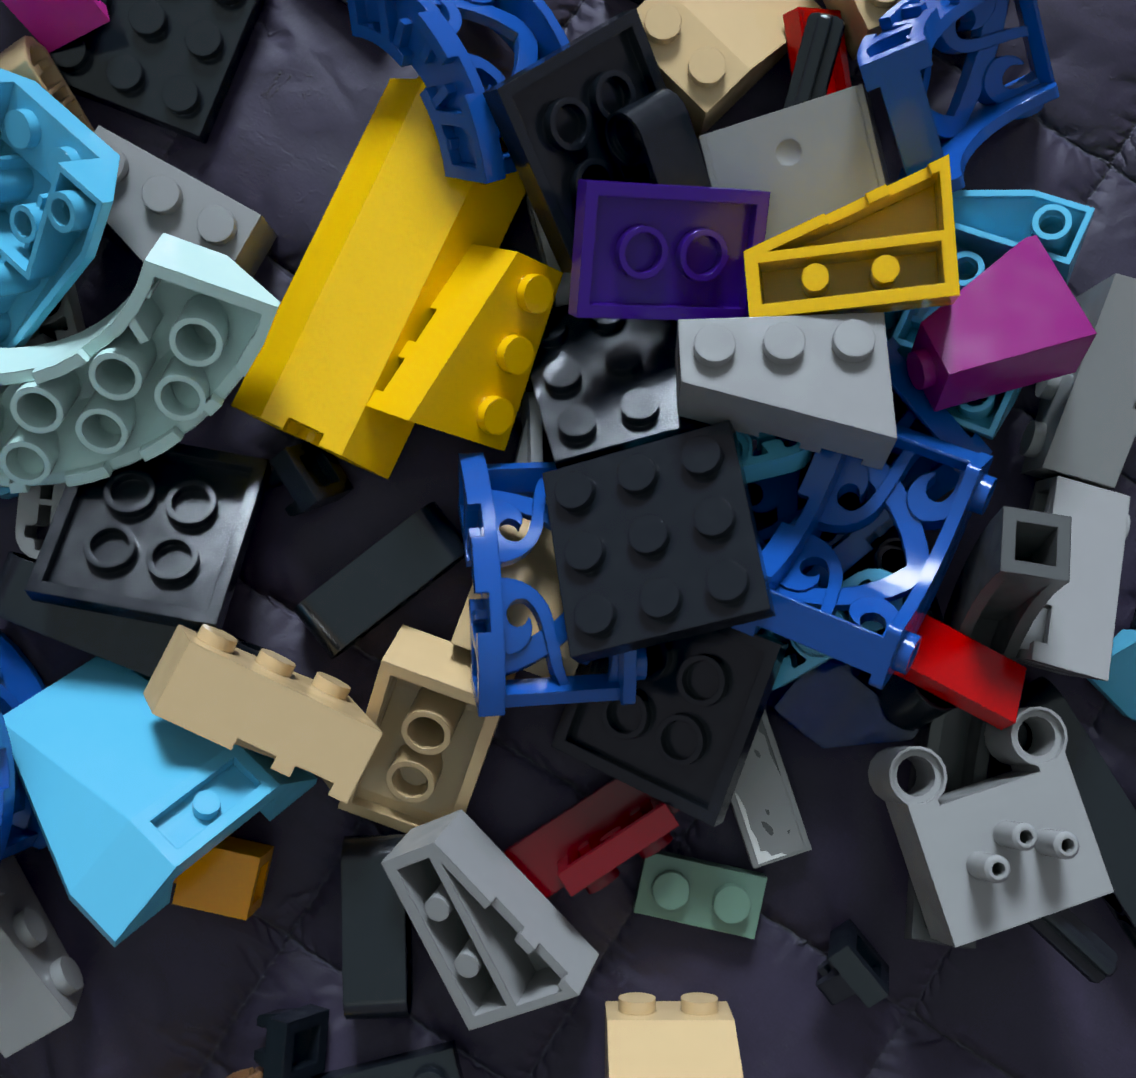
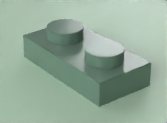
[632,850,767,939]

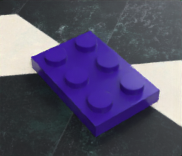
[568,179,770,320]

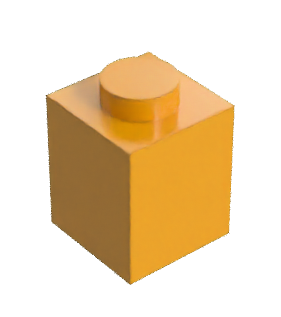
[172,836,274,921]

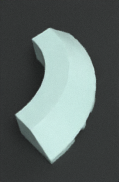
[0,233,280,494]

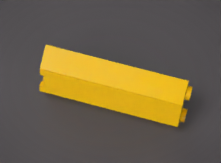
[231,76,526,480]

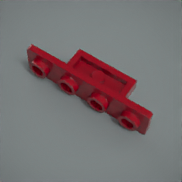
[502,778,680,898]

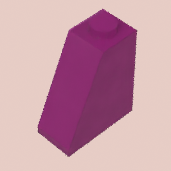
[907,235,1097,412]

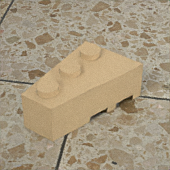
[143,624,383,804]

